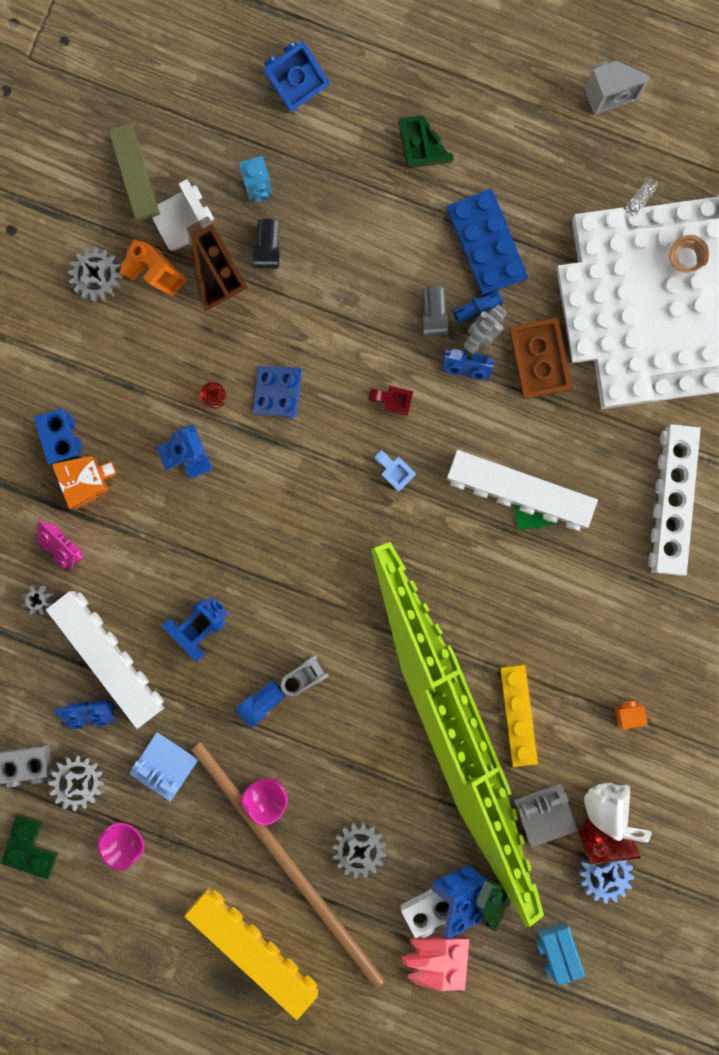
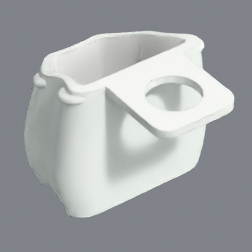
[584,783,652,842]

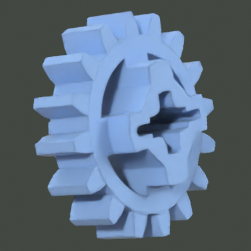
[578,846,634,904]

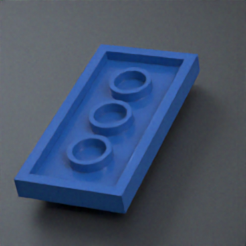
[446,188,528,297]

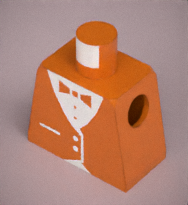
[52,456,117,510]

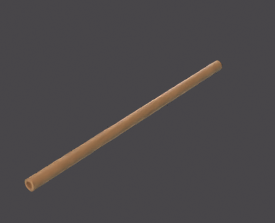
[191,742,385,988]

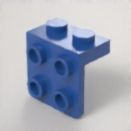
[432,865,489,939]

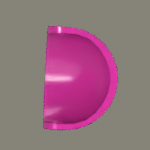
[241,778,288,826]
[98,823,145,871]

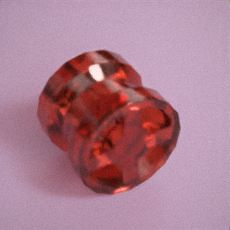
[201,382,227,409]

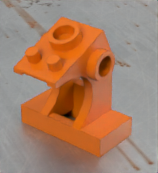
[120,239,188,297]

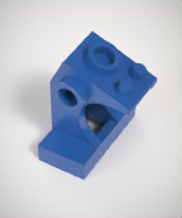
[156,424,213,479]
[162,597,229,662]

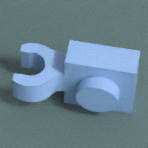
[374,450,416,492]

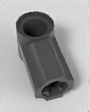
[422,286,448,337]

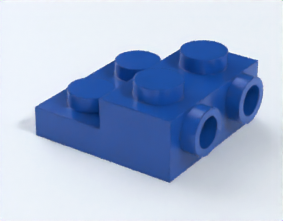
[261,41,330,112]

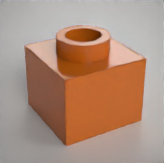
[614,700,648,730]

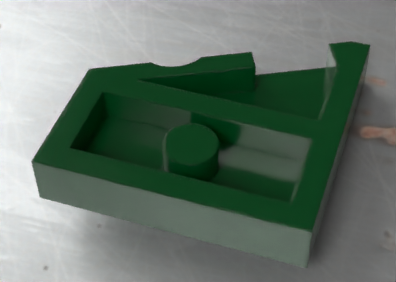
[398,115,454,168]
[475,880,511,932]

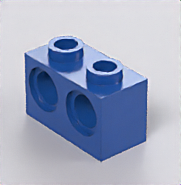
[34,408,83,466]

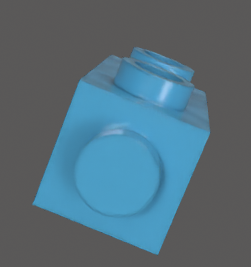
[239,156,273,202]

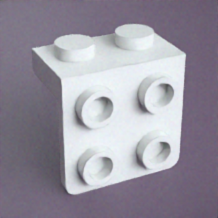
[152,179,214,252]

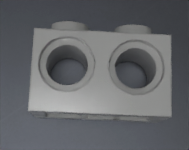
[0,744,52,788]

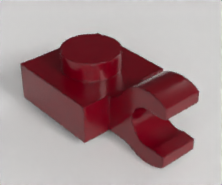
[368,386,413,416]

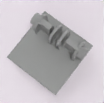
[514,783,578,848]

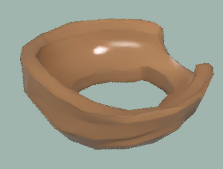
[669,235,709,274]

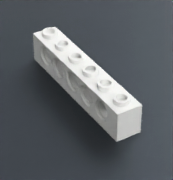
[648,424,701,576]

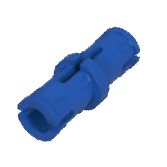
[453,290,503,324]

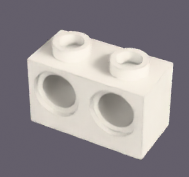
[400,889,450,939]

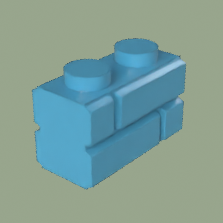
[535,922,585,986]

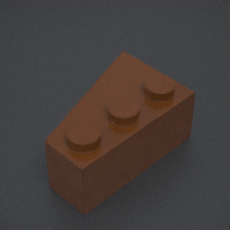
[186,216,248,312]

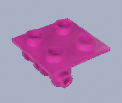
[36,519,84,572]

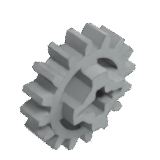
[68,247,123,303]
[464,305,507,354]
[47,754,104,811]
[333,822,387,879]

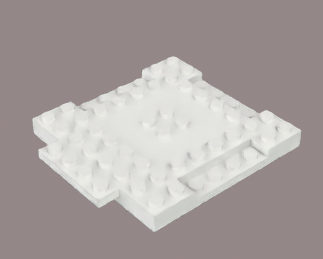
[557,195,719,410]

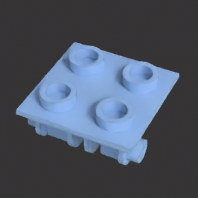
[130,732,198,802]

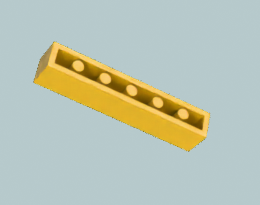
[184,888,318,1020]

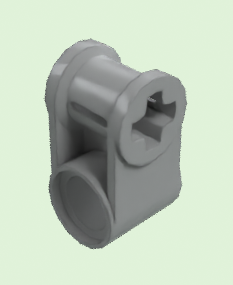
[281,655,329,696]

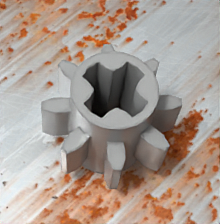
[22,586,54,615]

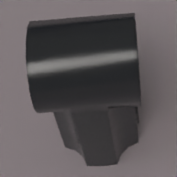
[253,218,280,269]

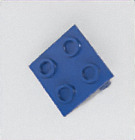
[252,366,303,419]
[54,699,116,729]

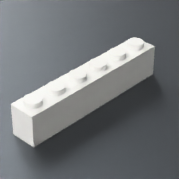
[446,450,598,531]
[46,591,164,729]

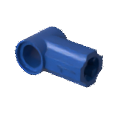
[235,680,286,729]

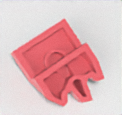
[401,934,469,991]

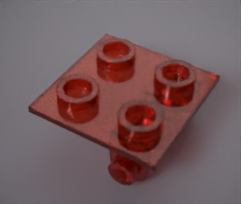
[578,817,641,865]

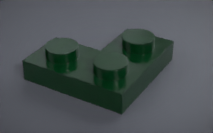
[0,814,58,879]

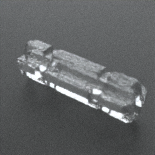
[625,178,658,216]

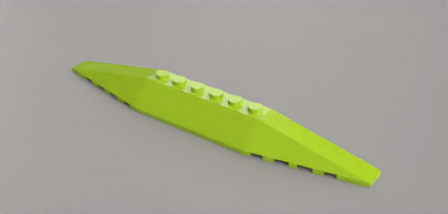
[371,542,544,927]

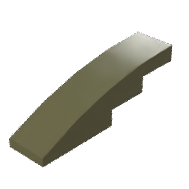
[109,123,160,222]

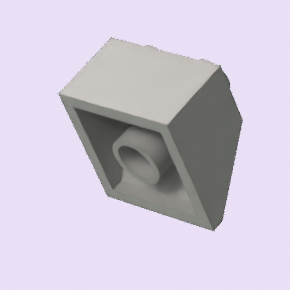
[584,61,650,115]

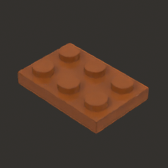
[509,317,573,400]

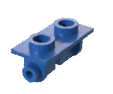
[441,348,494,381]

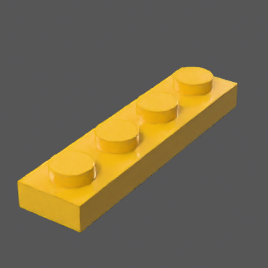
[500,665,538,767]

